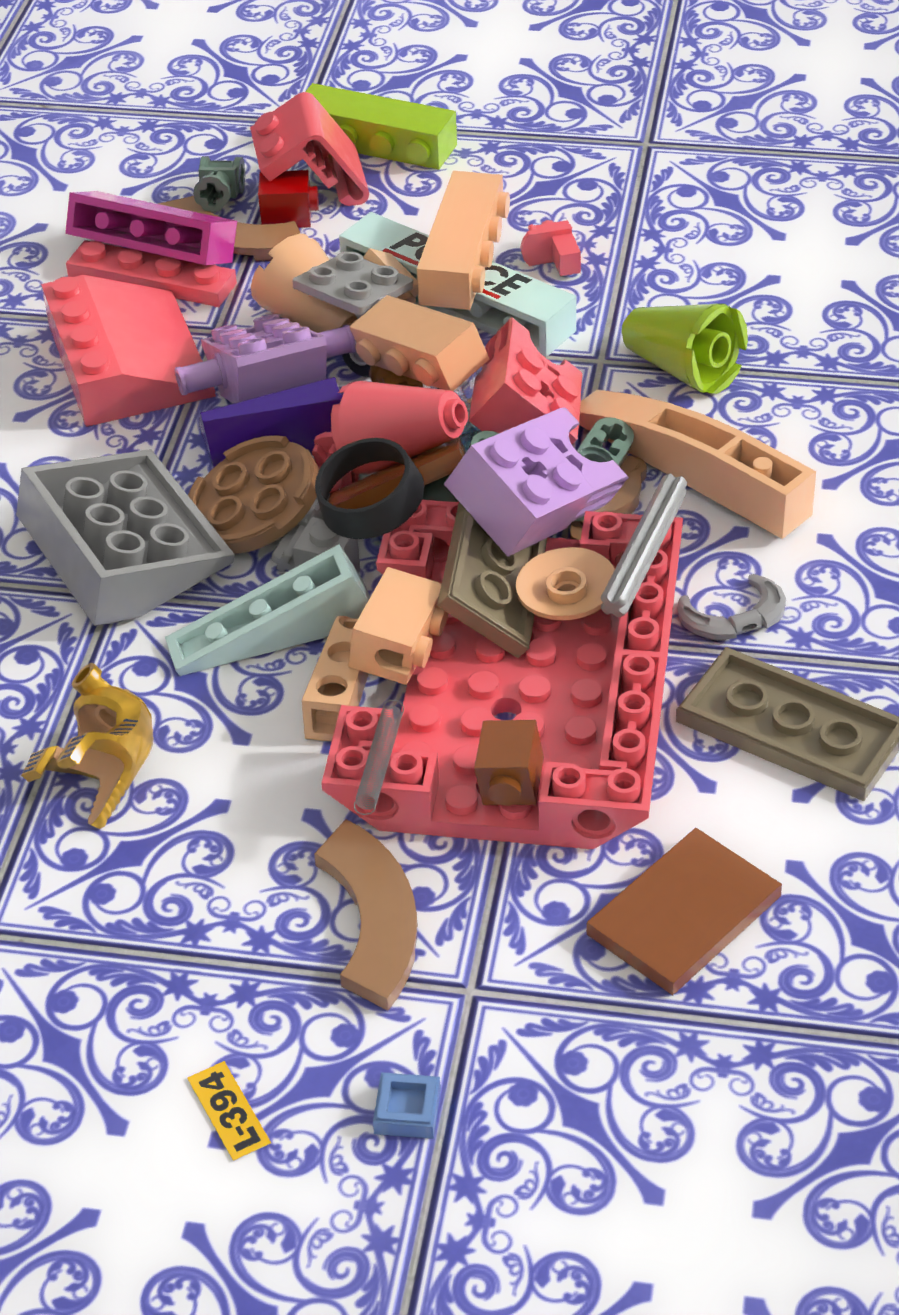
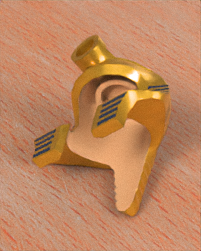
[21,663,154,829]

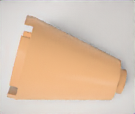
[251,233,358,333]

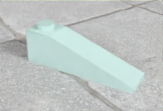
[165,544,370,676]

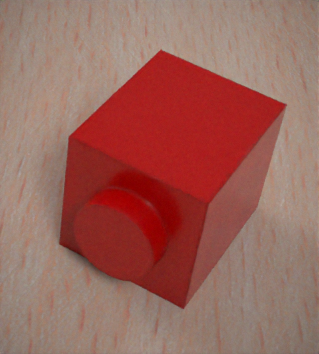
[258,170,319,228]

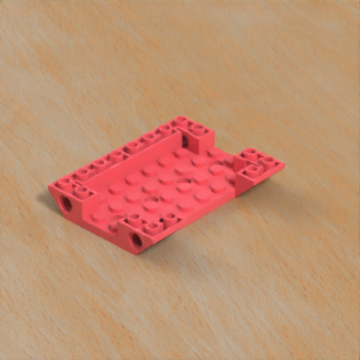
[321,500,683,849]

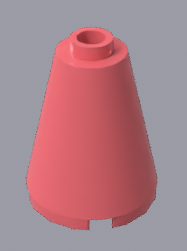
[331,381,468,475]

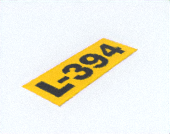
[187,1061,271,1161]

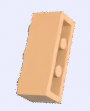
[349,295,490,391]

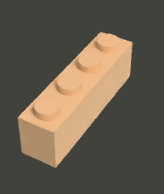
[417,171,510,310]

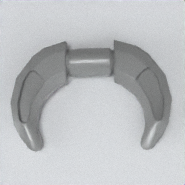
[677,574,786,640]

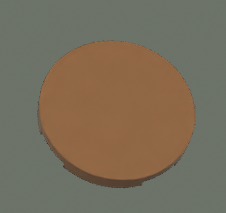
[188,436,319,554]

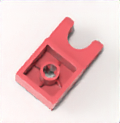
[469,317,582,444]

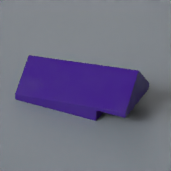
[199,377,343,468]

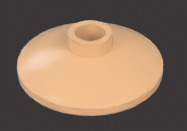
[516,547,615,620]

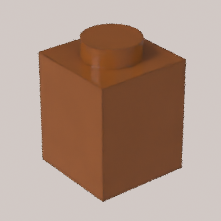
[474,720,544,806]

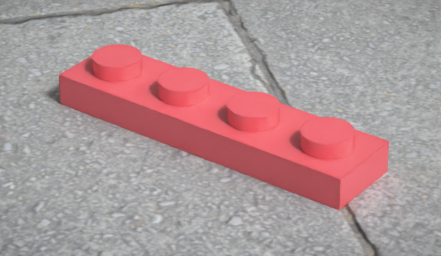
[66,240,237,307]

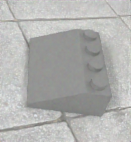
[16,449,235,626]

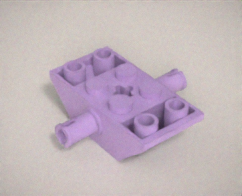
[175,314,356,404]

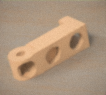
[301,615,369,742]

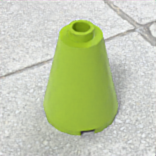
[621,303,748,394]

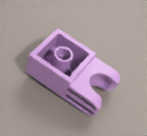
[444,407,629,556]

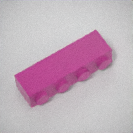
[65,191,237,265]

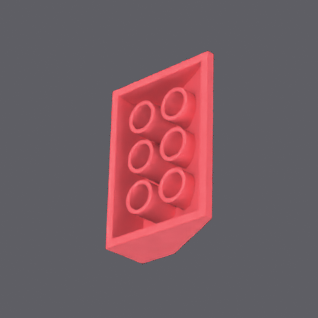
[41,275,216,427]

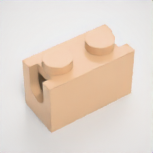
[348,567,448,685]

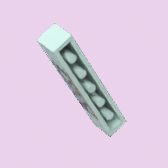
[339,212,576,357]

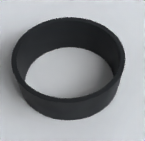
[315,438,424,539]

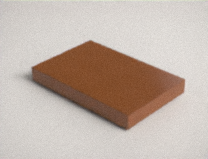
[328,437,465,509]
[586,827,782,995]

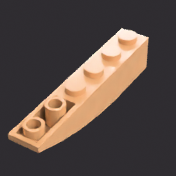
[579,390,816,539]

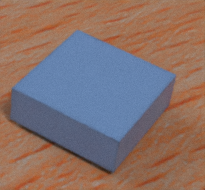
[373,1072,441,1139]

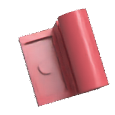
[250,92,369,206]

